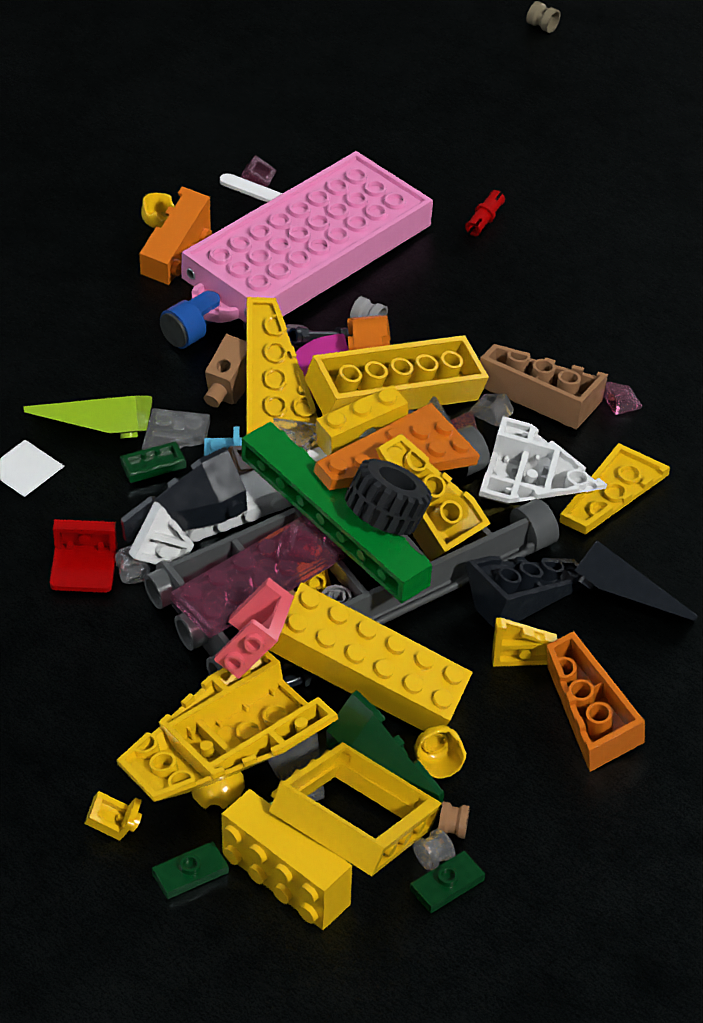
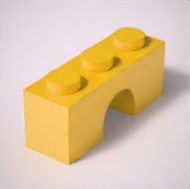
[316,385,408,456]

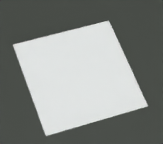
[0,440,64,497]

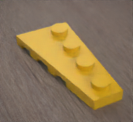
[559,443,670,535]

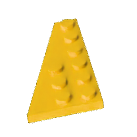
[246,297,319,451]

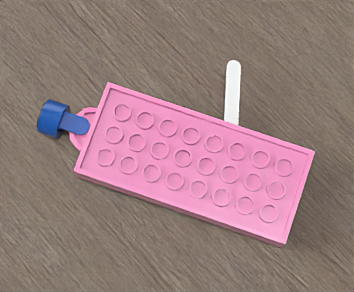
[160,151,433,349]

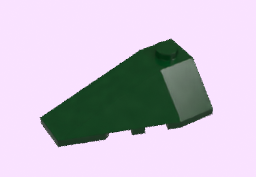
[325,691,444,815]

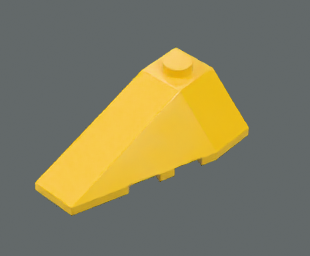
[376,434,491,562]

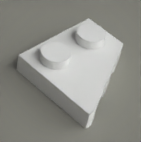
[128,501,195,564]

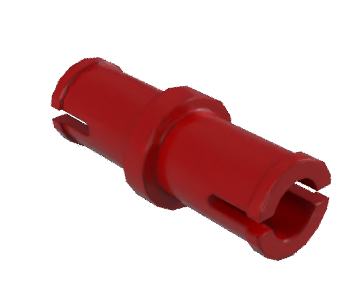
[465,190,505,236]

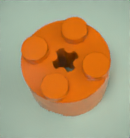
[347,315,391,350]

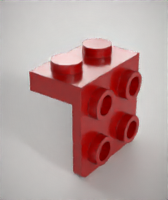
[50,519,118,592]

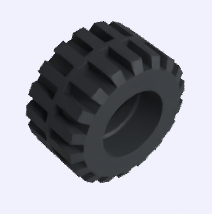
[345,459,432,535]

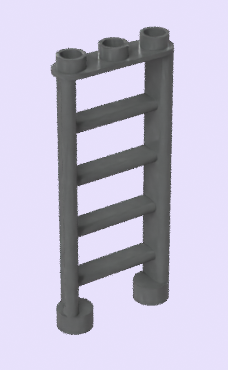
[144,425,559,675]

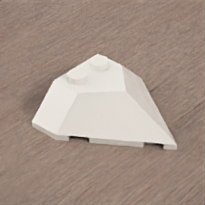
[479,416,607,506]

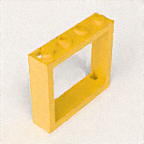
[269,742,442,876]

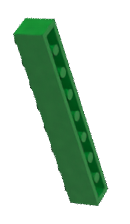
[242,421,432,604]

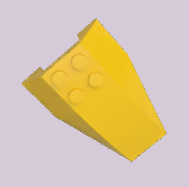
[117,651,338,802]

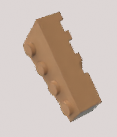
[480,344,608,430]

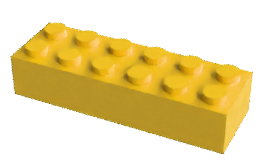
[304,335,489,415]
[269,582,472,731]

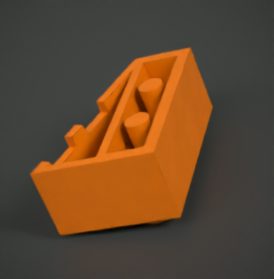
[139,186,212,285]

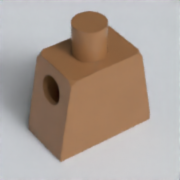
[204,334,246,407]

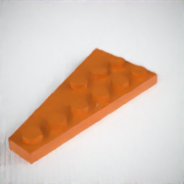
[313,403,480,490]

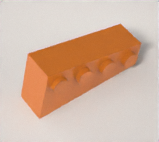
[547,631,645,772]

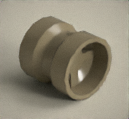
[527,1,560,33]

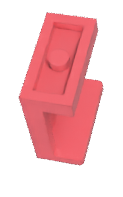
[214,577,294,679]

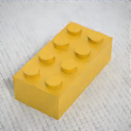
[221,789,352,930]

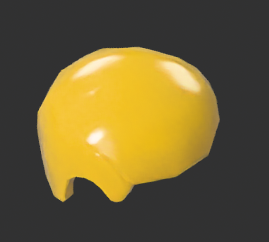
[141,193,175,229]
[414,725,466,779]
[192,772,245,809]

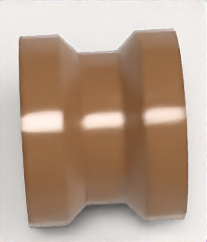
[438,801,470,839]

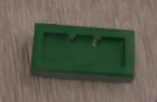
[120,441,186,483]
[152,841,229,900]
[410,851,485,914]

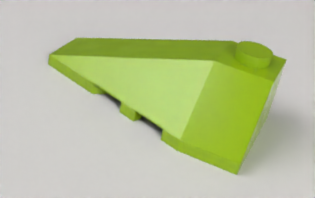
[23,396,152,439]

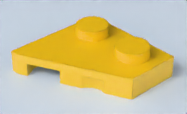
[492,618,557,667]

